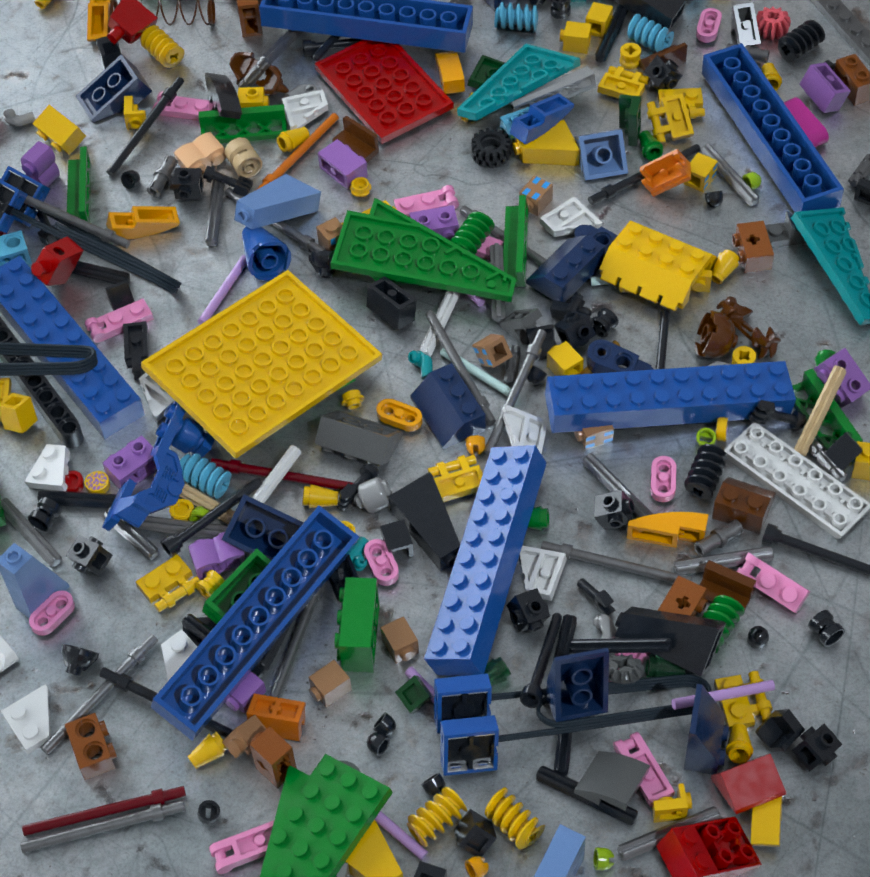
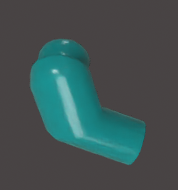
[408,350,433,380]
[349,536,369,571]

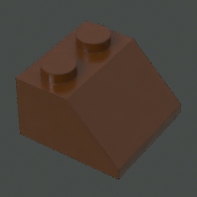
[712,477,776,534]

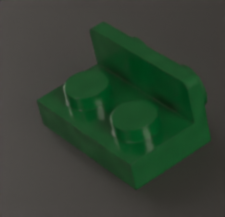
[619,95,641,146]

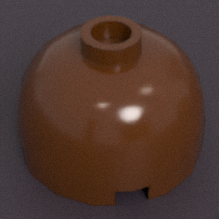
[695,310,738,359]

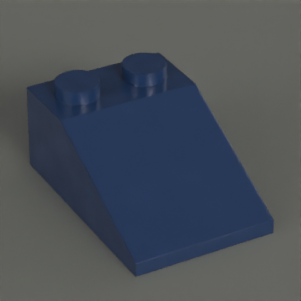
[76,54,152,123]
[547,648,609,722]
[684,684,729,775]

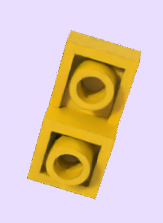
[751,796,783,847]

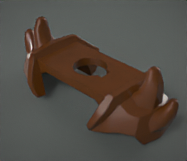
[229,52,289,96]
[716,296,781,360]

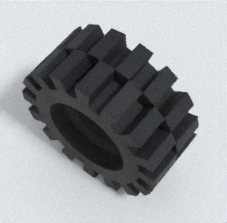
[471,128,511,168]

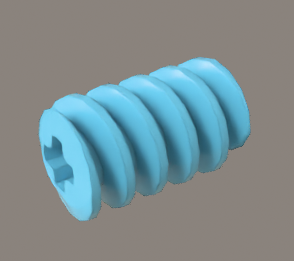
[494,2,538,32]
[627,13,674,52]
[180,453,232,499]

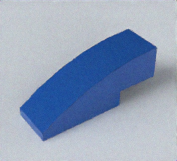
[510,93,575,145]

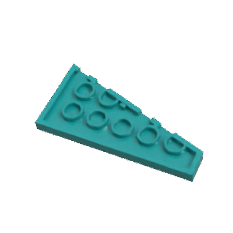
[457,44,580,121]
[791,207,870,325]

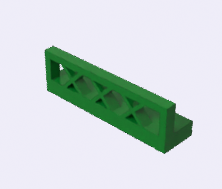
[199,104,287,144]
[67,146,91,230]
[503,195,529,287]
[792,369,863,451]

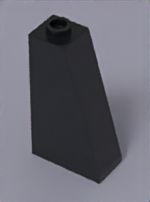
[614,0,687,33]
[389,472,460,571]
[615,606,726,676]

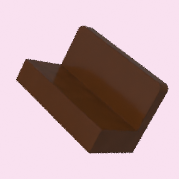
[639,42,688,71]
[332,116,379,163]
[700,560,757,617]

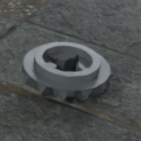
[609,653,644,684]

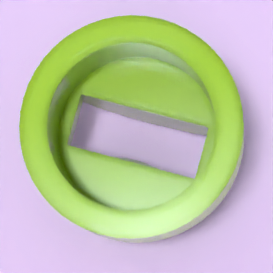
[742,172,762,190]
[696,428,716,446]
[189,506,210,522]
[593,847,614,871]

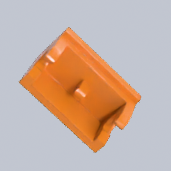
[640,149,691,197]
[246,693,306,742]

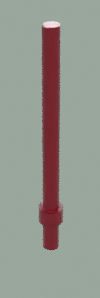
[211,458,353,490]
[22,786,186,836]

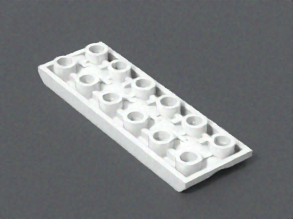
[724,422,870,539]

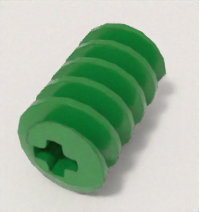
[450,212,495,255]
[702,595,745,653]

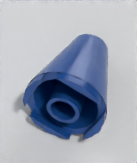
[242,226,291,281]

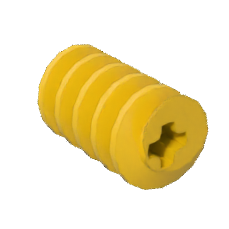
[140,25,185,68]
[407,787,468,848]
[485,787,545,849]

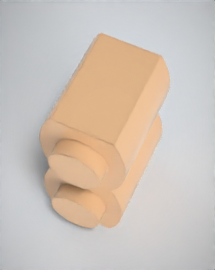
[174,132,226,174]

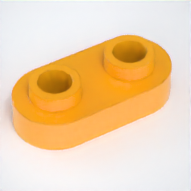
[376,399,422,432]

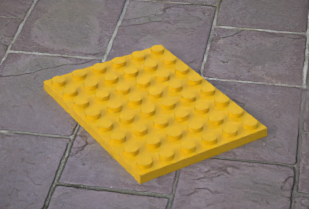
[141,270,382,459]

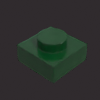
[395,675,433,713]

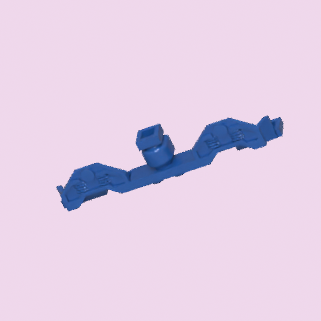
[102,401,215,531]

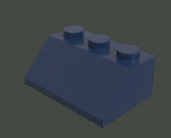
[526,235,605,302]
[410,363,486,450]
[221,494,304,561]

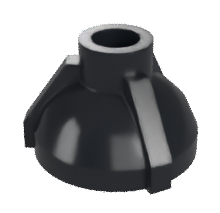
[309,251,336,278]
[61,644,99,676]

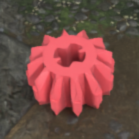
[756,6,791,41]

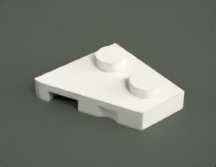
[540,196,602,237]
[139,373,175,422]
[25,444,70,492]

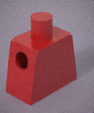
[107,0,158,44]
[31,236,84,286]

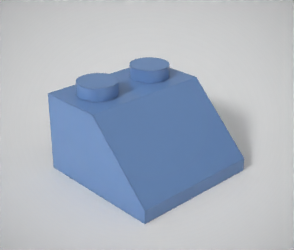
[574,129,628,181]

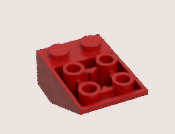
[656,816,762,877]

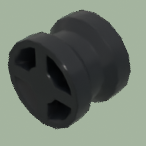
[592,308,619,338]

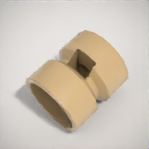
[224,137,263,178]

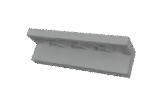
[510,66,597,112]

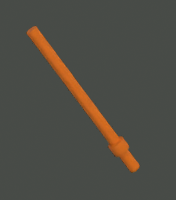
[256,113,339,190]

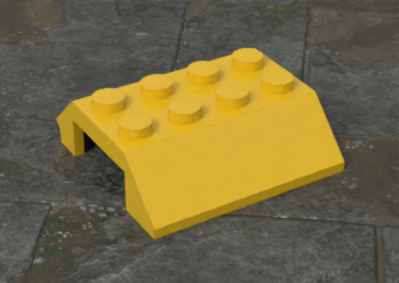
[599,220,717,311]

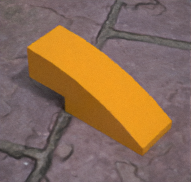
[87,0,111,42]
[435,51,465,94]
[106,206,180,240]
[627,512,709,548]

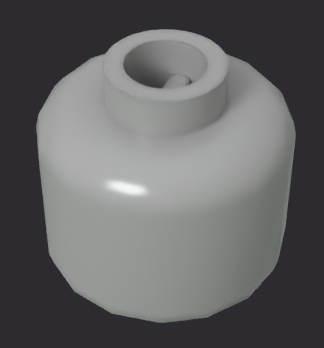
[355,477,393,513]

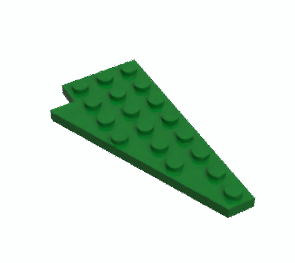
[331,198,517,303]
[260,754,393,877]

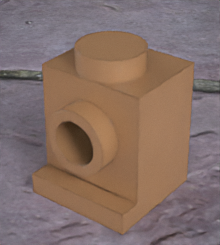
[222,715,266,758]

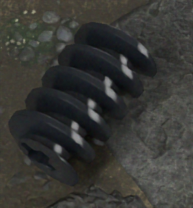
[778,20,826,62]
[684,444,726,500]

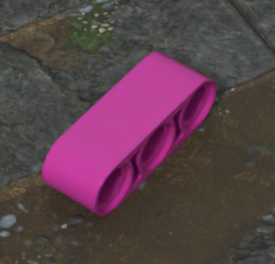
[784,97,829,148]

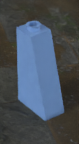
[234,174,321,229]
[0,543,70,618]
[534,824,586,877]

